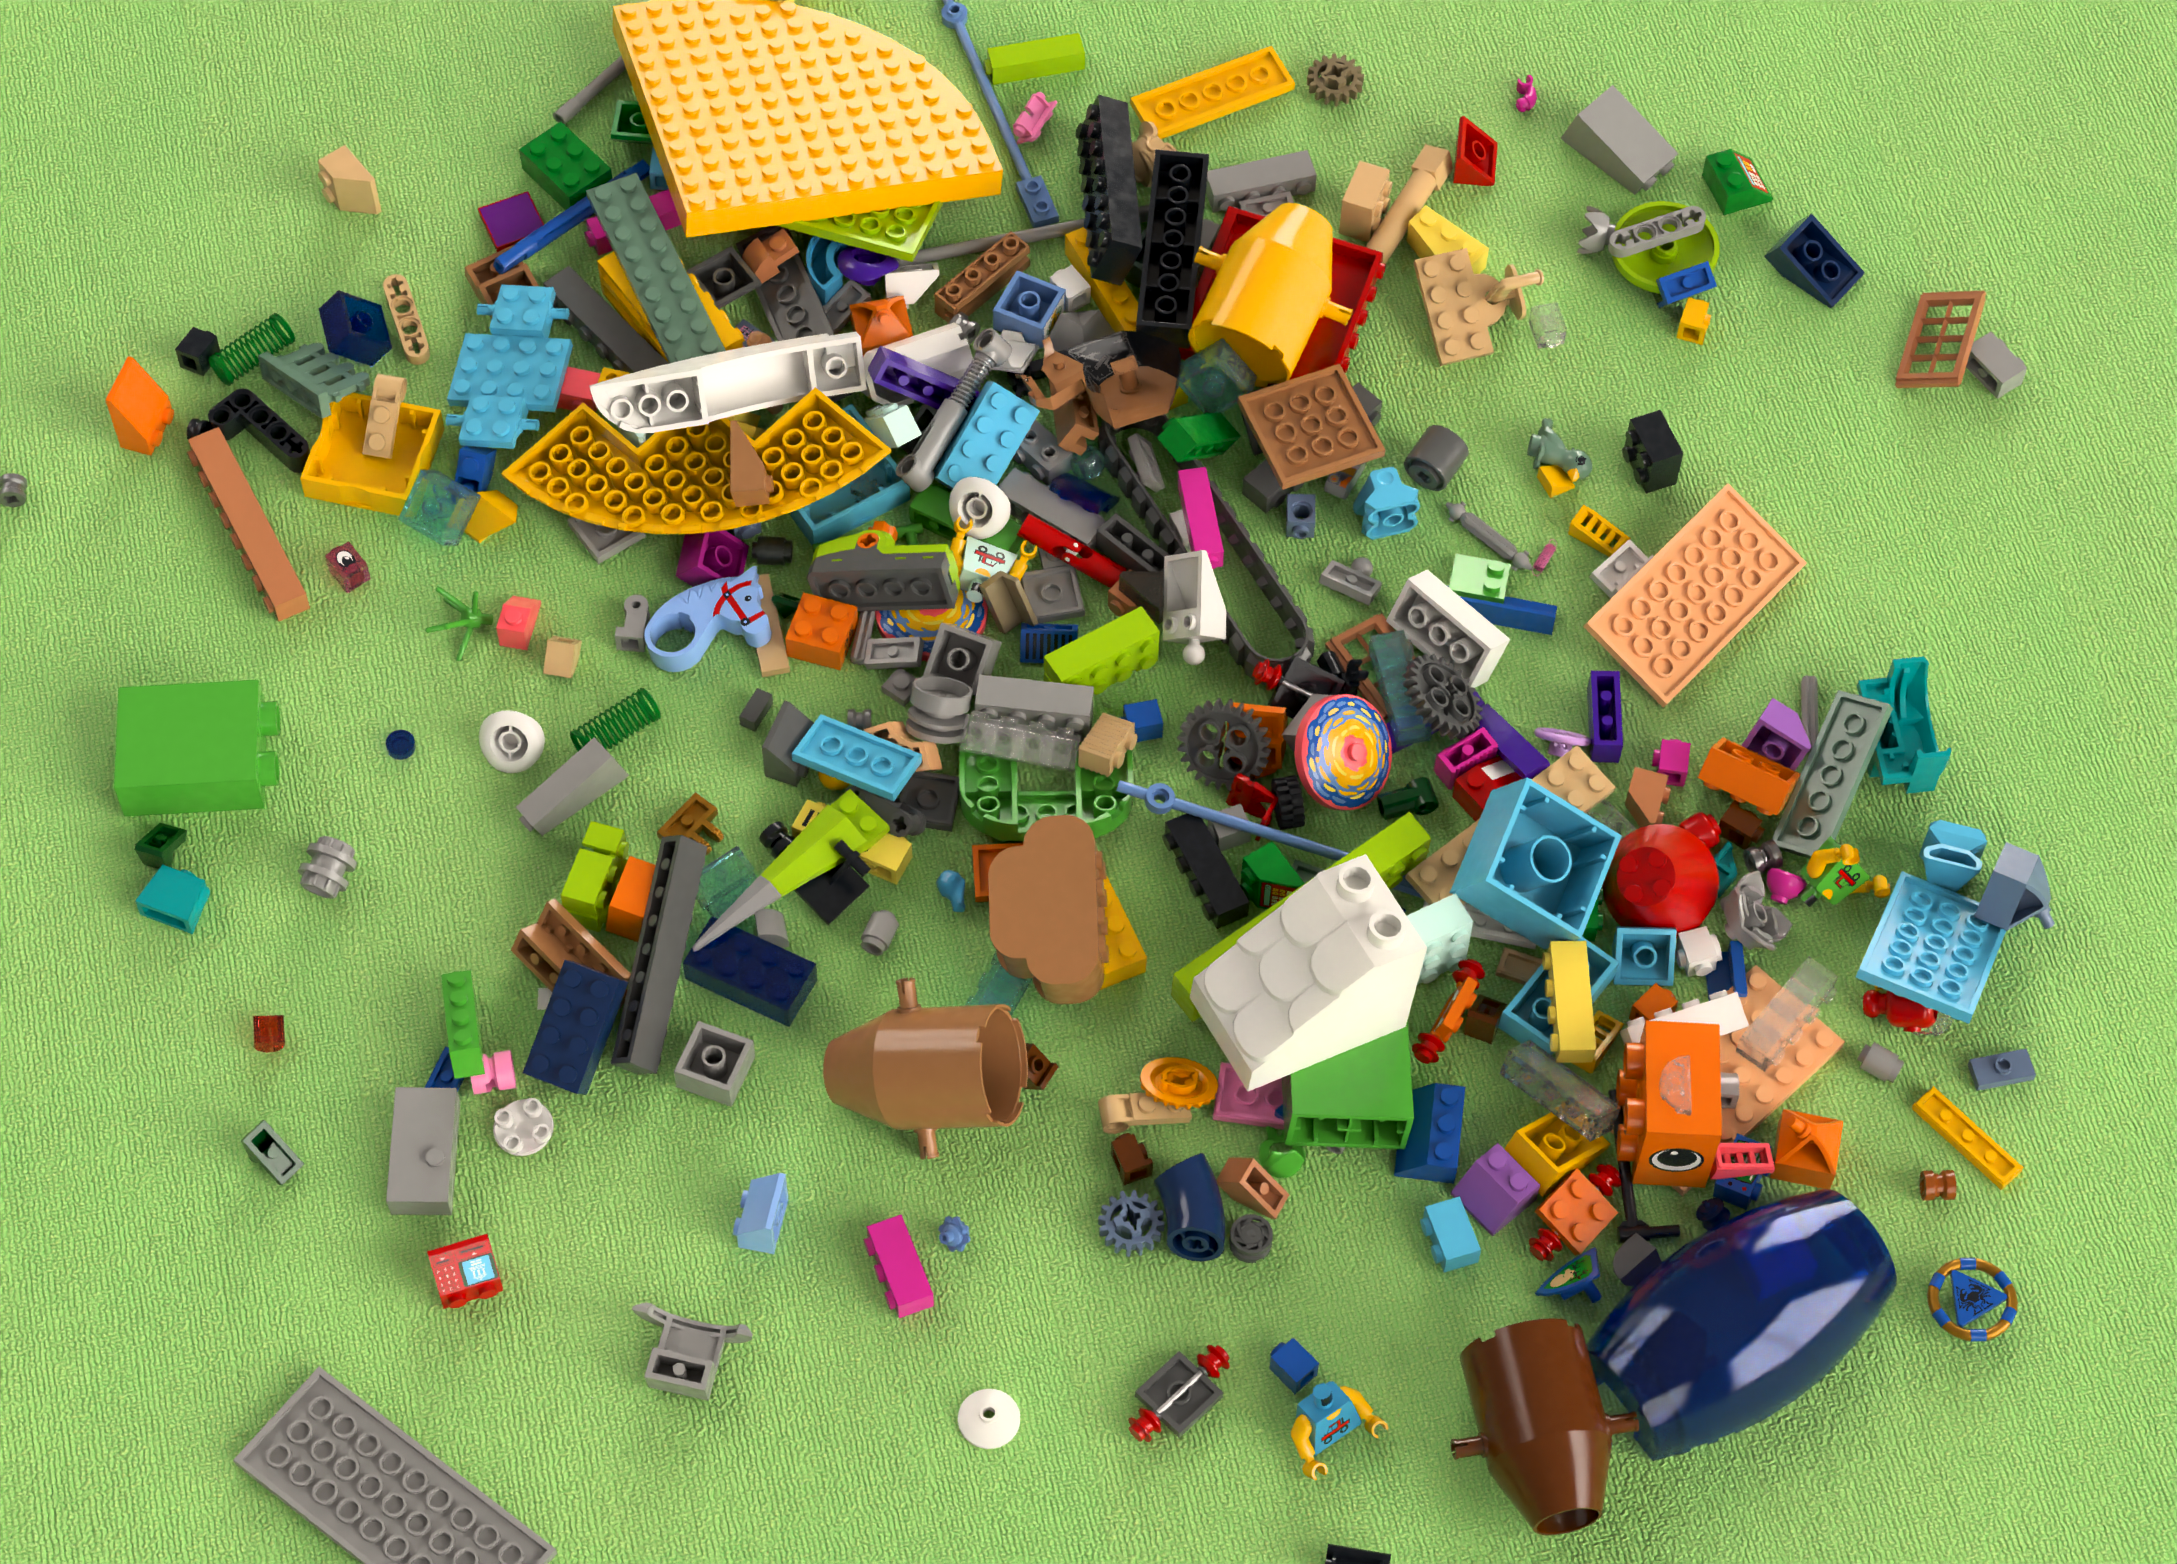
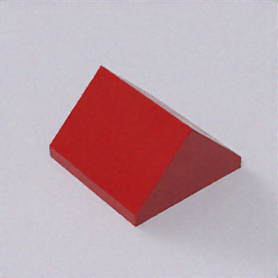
[1453,116,1498,187]

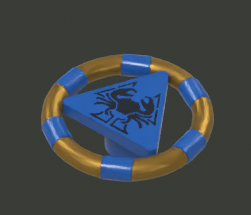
[1927,1257,2018,1342]

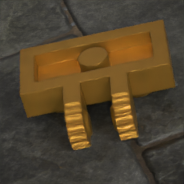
[657,792,724,855]

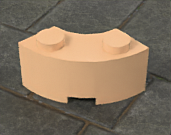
[864,721,943,772]

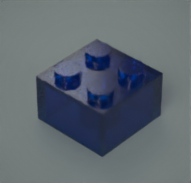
[319,290,392,366]

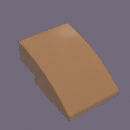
[465,245,539,319]

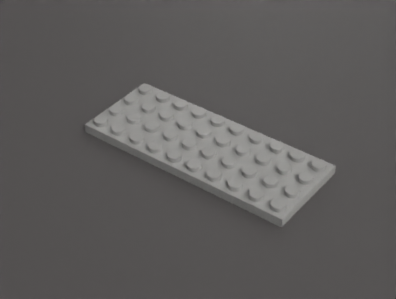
[233,1367,557,1564]

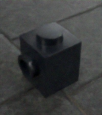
[175,327,220,376]

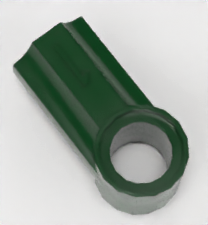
[1377,777,1439,820]

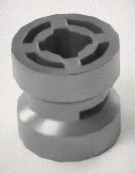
[1743,840,1783,875]

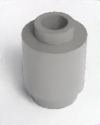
[861,910,899,956]
[1857,1042,1904,1083]

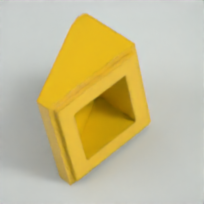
[1537,465,1575,498]

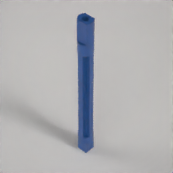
[493,160,650,274]

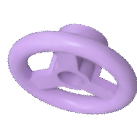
[1534,727,1591,757]

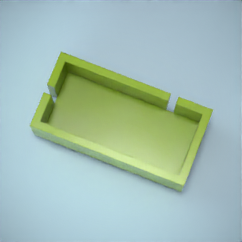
[1044,606,1160,695]

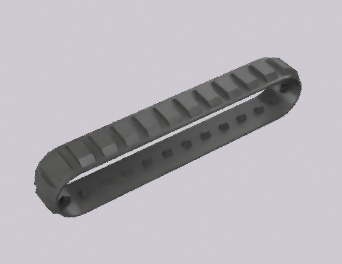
[1098,414,1315,686]

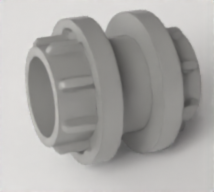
[298,836,357,899]

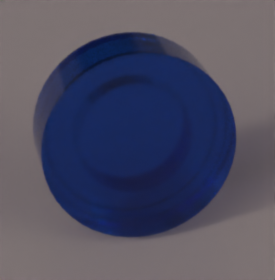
[386,730,416,760]

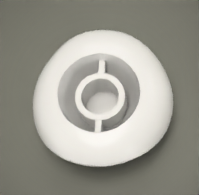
[949,477,1011,539]
[479,710,545,773]

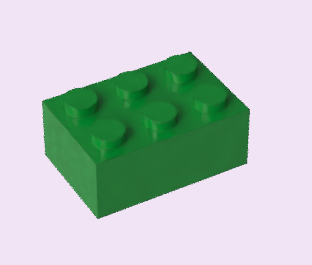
[519,121,612,210]

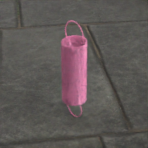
[1532,539,1557,576]

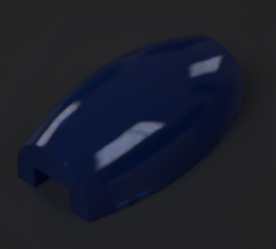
[1586,1189,1897,1461]

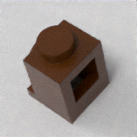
[1719,800,1765,850]
[1024,1043,1059,1090]
[1111,1133,1153,1185]

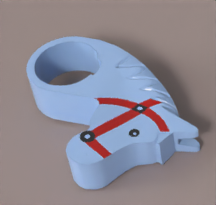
[644,566,772,672]

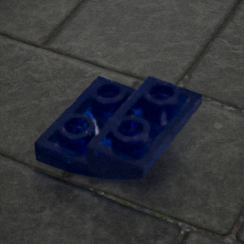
[1049,473,1120,514]

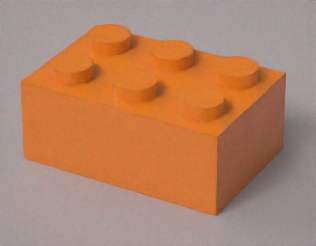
[1698,737,1801,816]

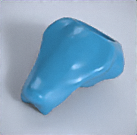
[936,870,965,912]

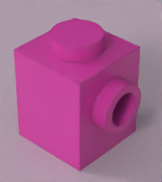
[1652,739,1691,787]

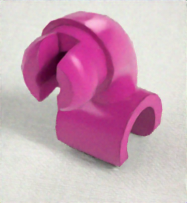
[1516,75,1537,112]

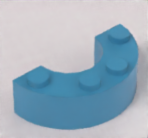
[806,236,850,306]

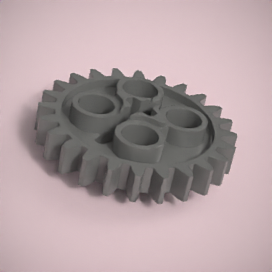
[1402,653,1482,740]
[1177,698,1271,791]

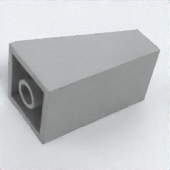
[1561,85,1679,195]

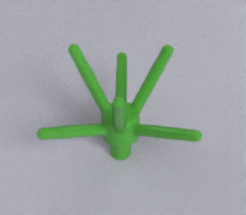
[425,586,493,661]

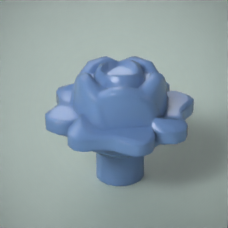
[939,1216,970,1252]

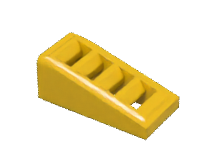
[1568,505,1631,557]
[1572,1010,1624,1073]

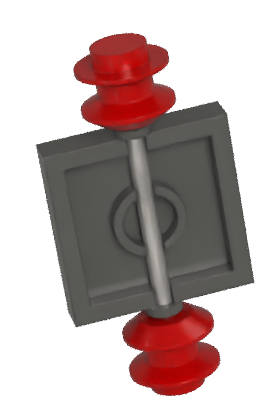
[1128,1345,1230,1442]

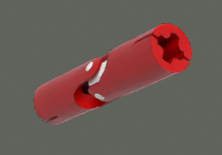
[1017,513,1127,588]

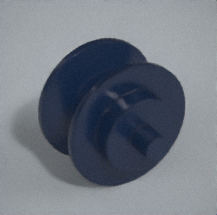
[1696,1198,1730,1231]

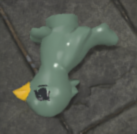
[1527,418,1592,482]

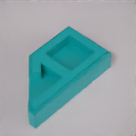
[1714,841,1737,898]

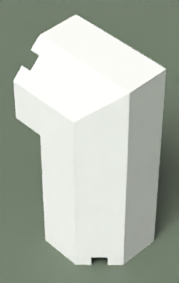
[861,323,974,406]

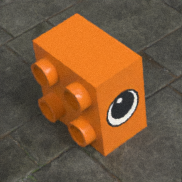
[1616,1020,1722,1188]

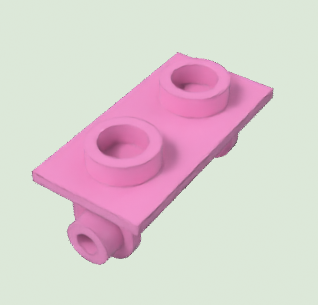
[1013,92,1057,145]

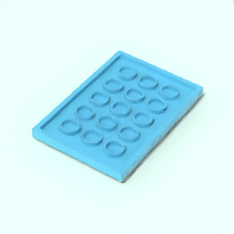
[1856,871,2006,1024]

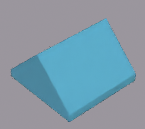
[1612,926,1677,986]

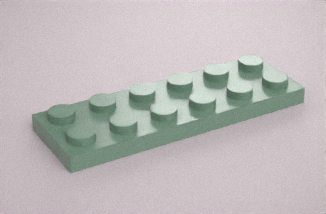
[1772,690,1893,859]

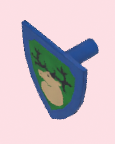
[1535,1247,1602,1303]

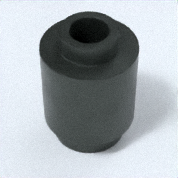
[752,536,793,565]

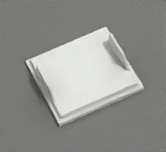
[973,329,1039,374]

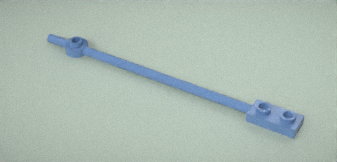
[941,0,1059,228]
[1116,780,1422,898]

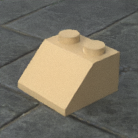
[318,145,382,214]

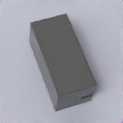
[739,688,773,732]

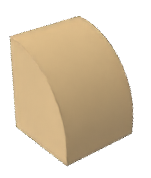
[543,636,582,678]

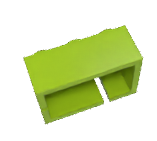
[560,821,629,932]

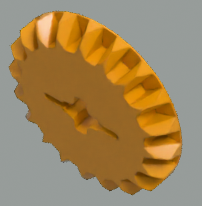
[1140,1057,1218,1110]

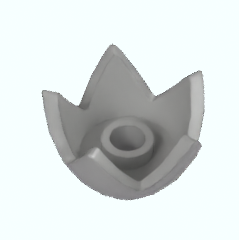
[1577,206,1616,254]

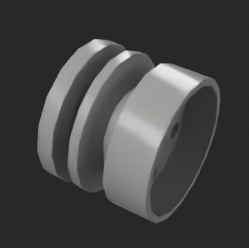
[905,675,973,744]

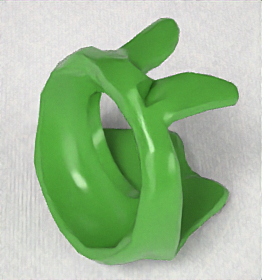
[1259,1126,1306,1178]

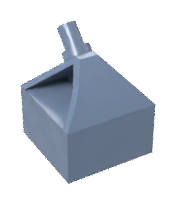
[1974,842,2055,931]

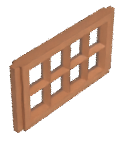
[1895,290,1986,388]

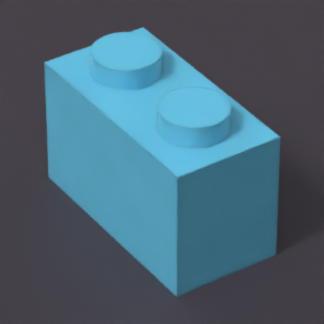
[1420,1196,1481,1272]

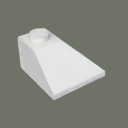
[884,262,940,309]

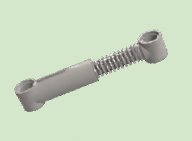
[895,328,1012,492]

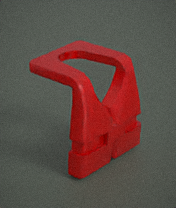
[1226,773,1278,842]

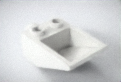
[1162,550,1227,665]

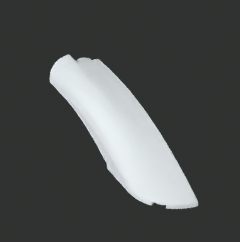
[589,332,867,433]

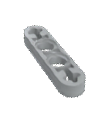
[1608,206,1706,258]

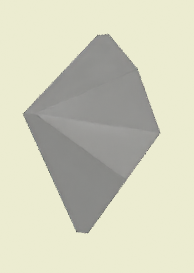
[1049,310,1115,352]

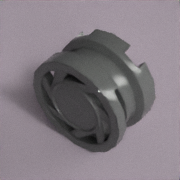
[1229,1214,1273,1263]

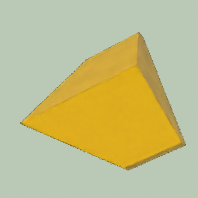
[459,490,518,544]

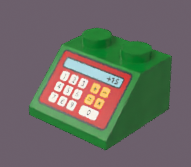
[1702,149,1773,215]
[1240,841,1305,909]

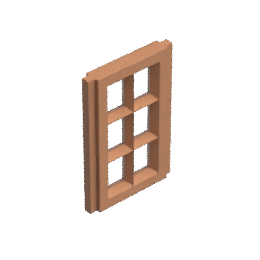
[1325,613,1416,720]

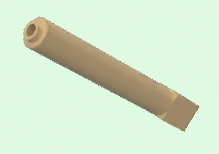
[1365,144,1453,264]

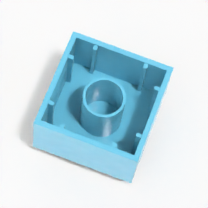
[1450,778,1622,949]

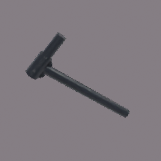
[1608,1089,1680,1243]

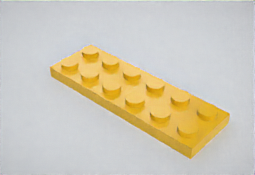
[1130,46,1295,139]

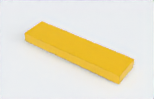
[1912,1086,2024,1190]

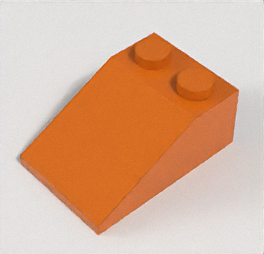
[105,356,174,456]

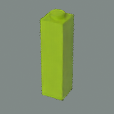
[983,33,1085,85]

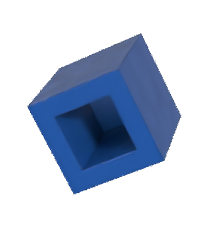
[1119,699,1163,743]
[1269,1338,1319,1394]

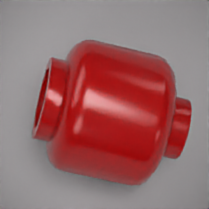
[1679,812,1722,849]

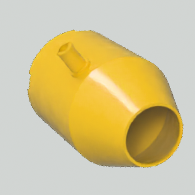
[1188,203,1353,388]

